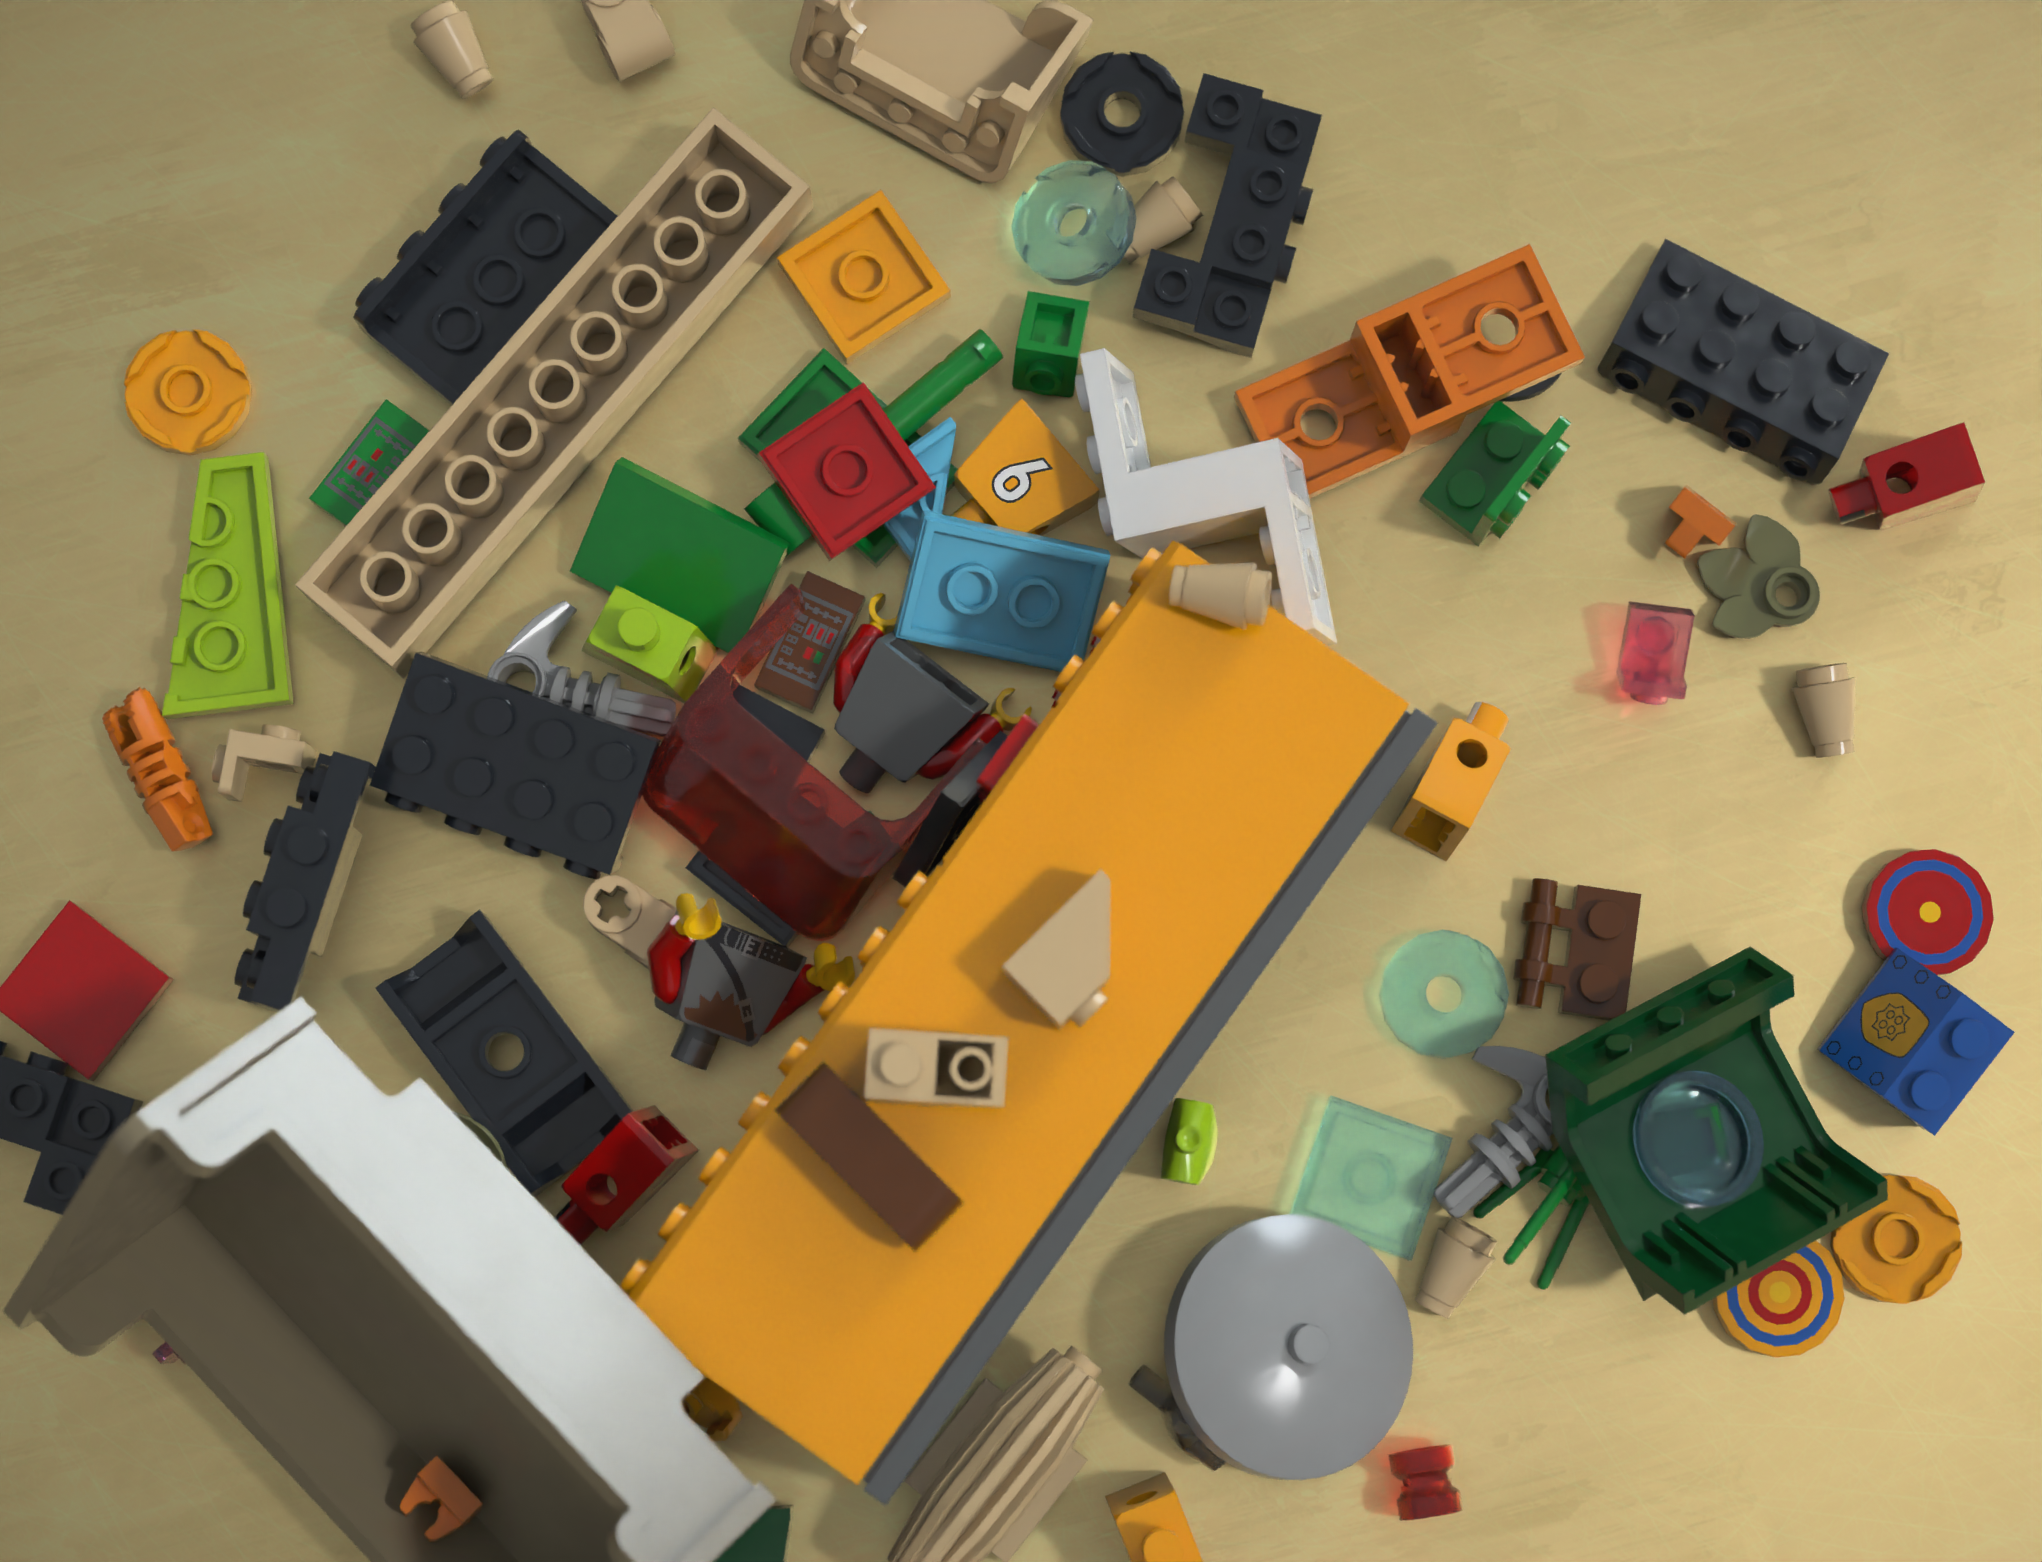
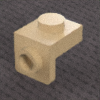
[212,724,316,802]

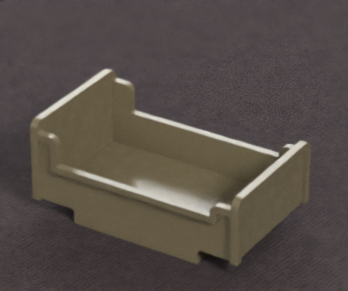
[4,996,777,1562]

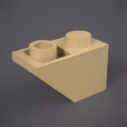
[864,1028,1008,1108]

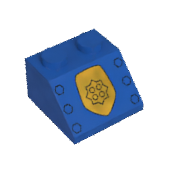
[1817,947,2015,1136]

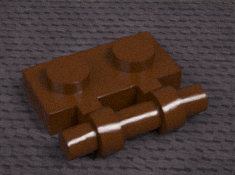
[1513,878,1641,1021]

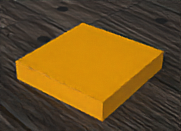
[777,190,951,365]

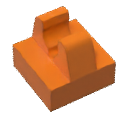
[1665,485,1736,559]
[400,1456,483,1542]

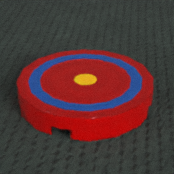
[1862,849,1994,976]

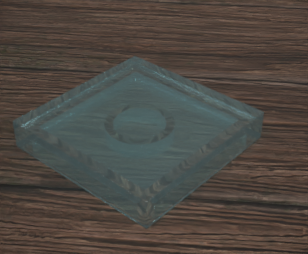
[1289,1095,1453,1261]

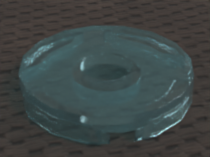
[1012,160,1137,286]
[1379,929,1509,1059]

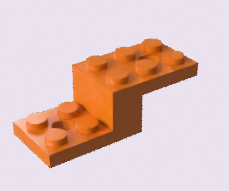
[1234,244,1585,499]

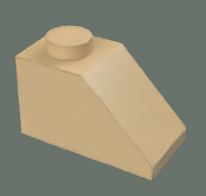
[1002,869,1110,1030]

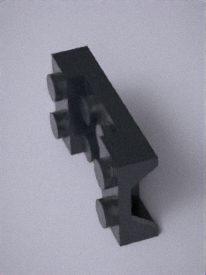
[375,910,634,1197]

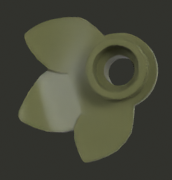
[1697,514,1820,639]

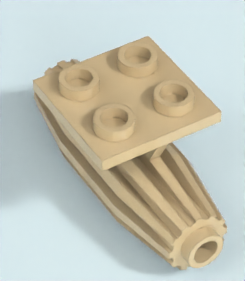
[887,1345,1104,1562]

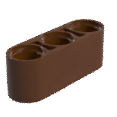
[774,1062,964,1252]

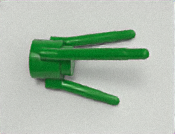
[1473,1145,1590,1290]

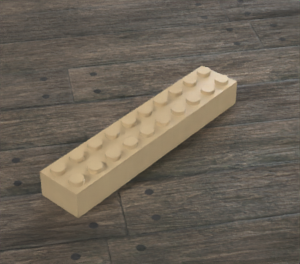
[295,107,813,679]

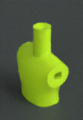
[1161,1098,1218,1185]

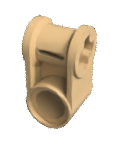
[581,0,675,82]
[583,875,677,969]

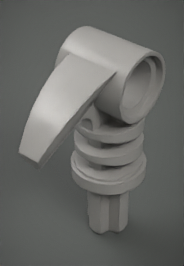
[488,601,676,736]
[1434,1046,1553,1219]

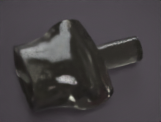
[1128,1364,1225,1471]

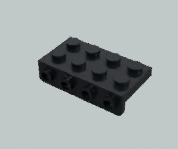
[353,130,617,406]
[1598,239,1889,484]
[370,651,661,879]

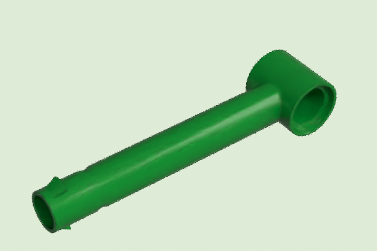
[744,329,1003,557]

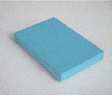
[894,510,1111,672]

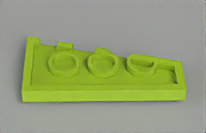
[162,452,294,720]

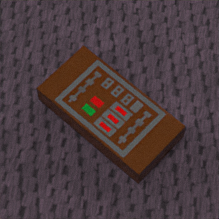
[754,571,865,714]

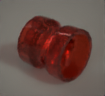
[1388,1444,1463,1521]

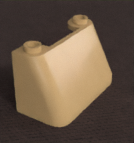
[790,0,1094,183]

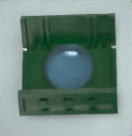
[1545,947,1888,1315]

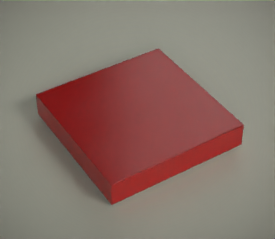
[757,382,936,561]
[0,900,174,1081]

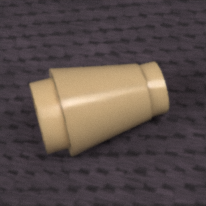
[410,0,494,99]
[1107,176,1203,265]
[1169,563,1272,630]
[1792,663,1856,758]
[1415,1216,1498,1318]

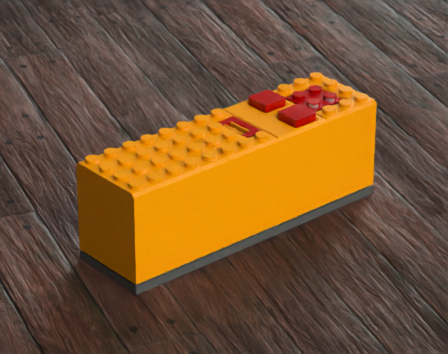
[619,540,1438,1506]

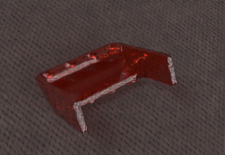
[642,584,987,941]

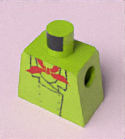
[582,585,718,706]

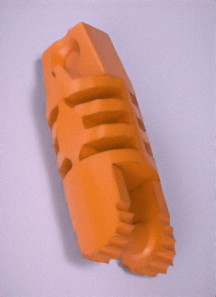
[102,687,213,852]

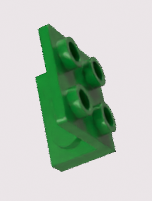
[1419,401,1571,547]

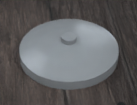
[1164,1214,1413,1480]

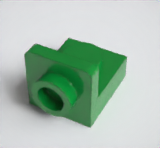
[1012,291,1090,398]

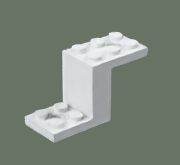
[1075,348,1337,646]

